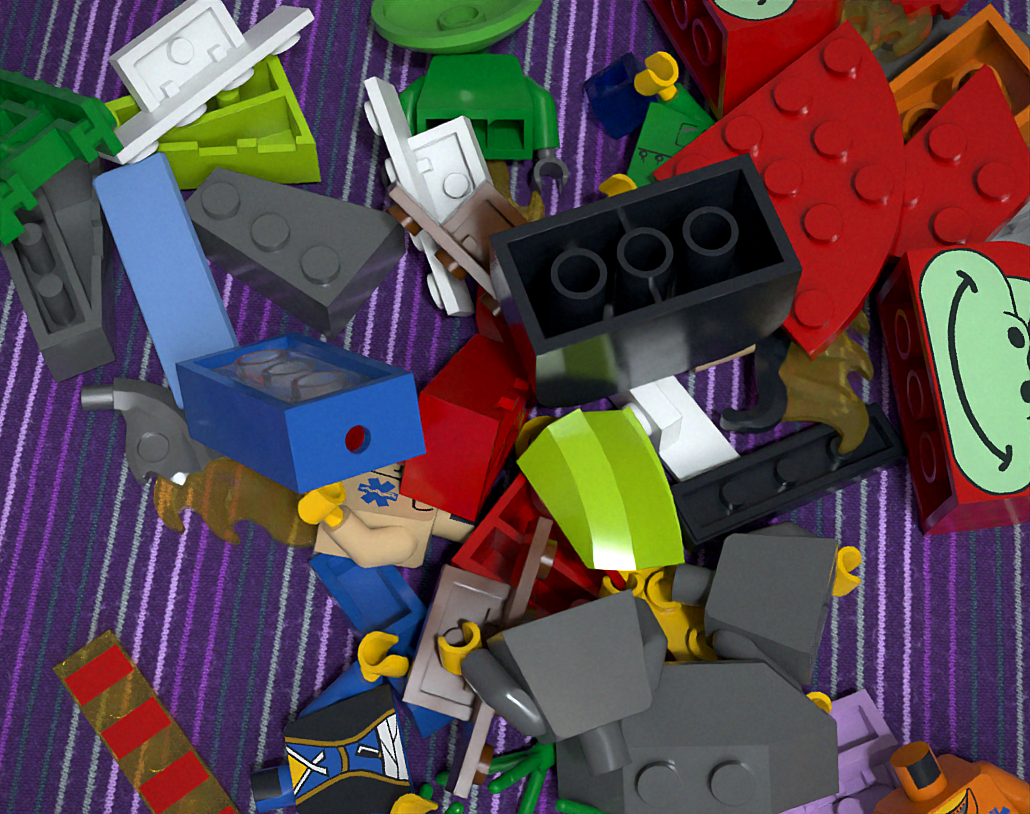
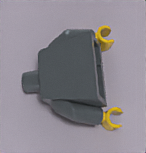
[672,521,862,714]
[438,572,668,777]

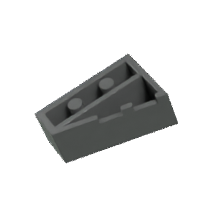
[0,156,116,383]
[185,167,406,341]

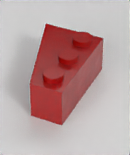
[396,333,537,522]
[451,471,627,620]

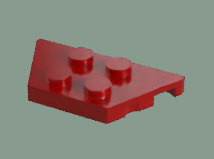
[888,64,1030,265]

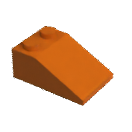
[889,3,1030,148]

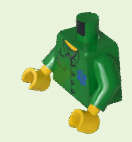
[599,51,716,198]

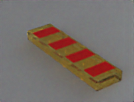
[52,629,240,814]

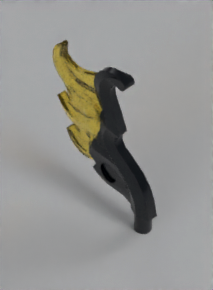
[720,310,874,454]

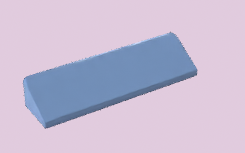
[93,152,240,409]

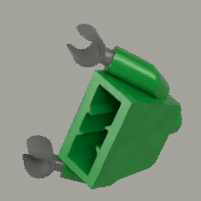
[381,48,569,199]

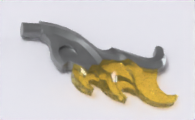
[81,377,319,548]

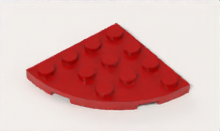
[652,20,906,362]

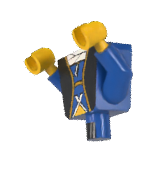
[250,631,438,814]

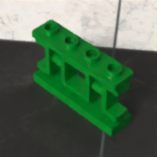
[0,68,124,246]

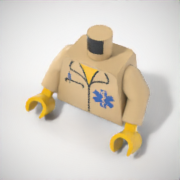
[298,463,480,568]

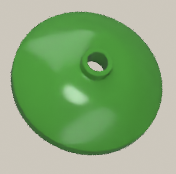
[371,0,543,55]

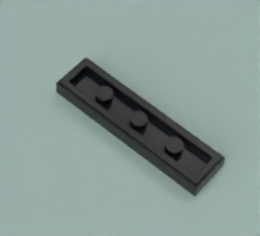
[670,401,910,555]

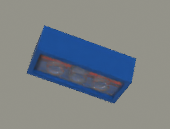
[175,331,426,494]

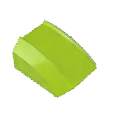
[516,406,685,570]

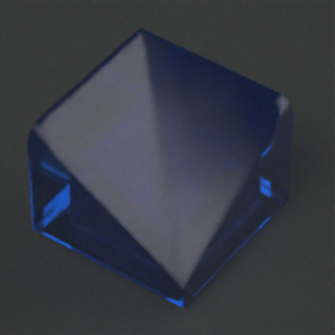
[583,52,659,140]

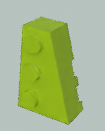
[104,54,321,189]

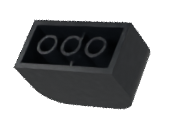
[489,153,803,408]

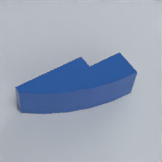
[309,553,456,739]

